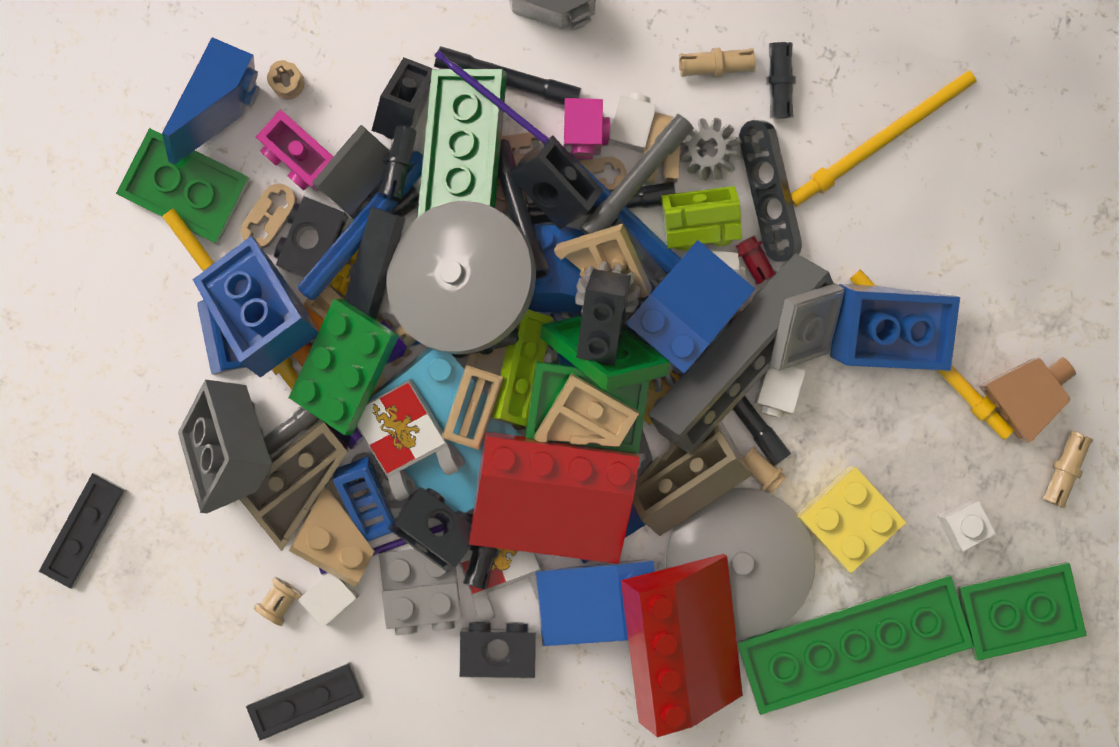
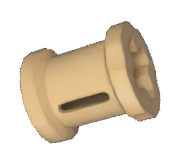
[267,60,305,100]
[254,576,302,626]

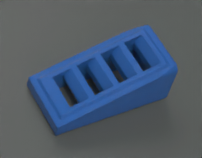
[333,457,394,542]

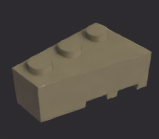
[239,420,348,551]
[633,421,753,536]

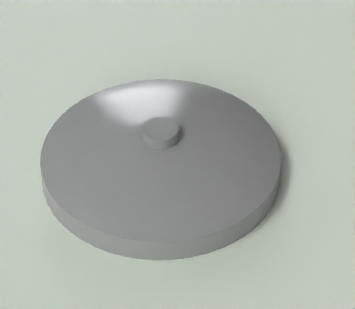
[386,201,536,354]
[666,488,815,637]

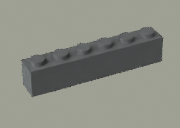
[648,253,834,455]

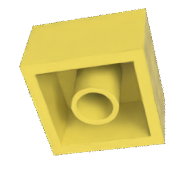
[796,466,907,573]

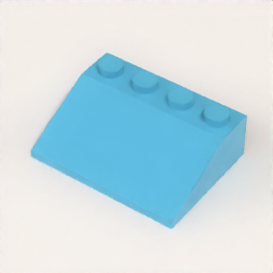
[368,347,520,513]

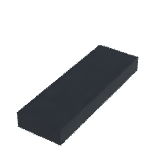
[344,206,406,320]
[38,473,127,589]
[246,662,364,741]

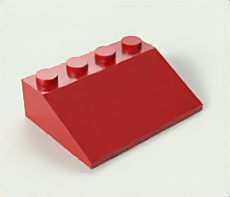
[469,431,640,564]
[621,554,743,738]

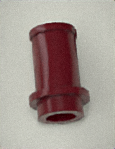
[735,235,776,285]

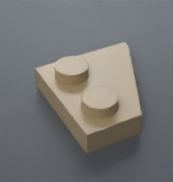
[554,224,652,299]
[534,373,639,446]
[289,487,374,587]

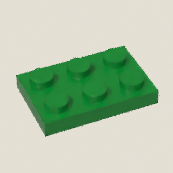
[116,128,251,245]
[288,299,399,436]
[540,315,670,391]
[525,361,650,453]
[958,562,1087,661]

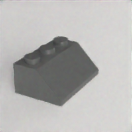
[178,379,272,514]

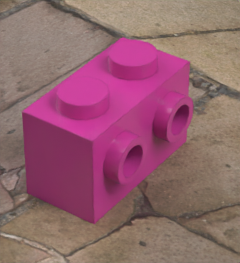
[564,98,610,161]
[256,109,334,193]

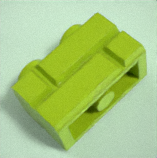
[661,186,742,251]

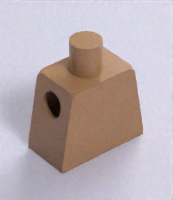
[979,357,1076,443]

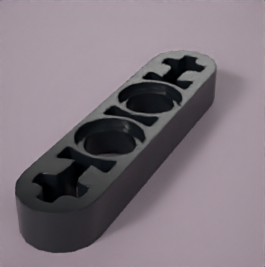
[739,120,802,262]

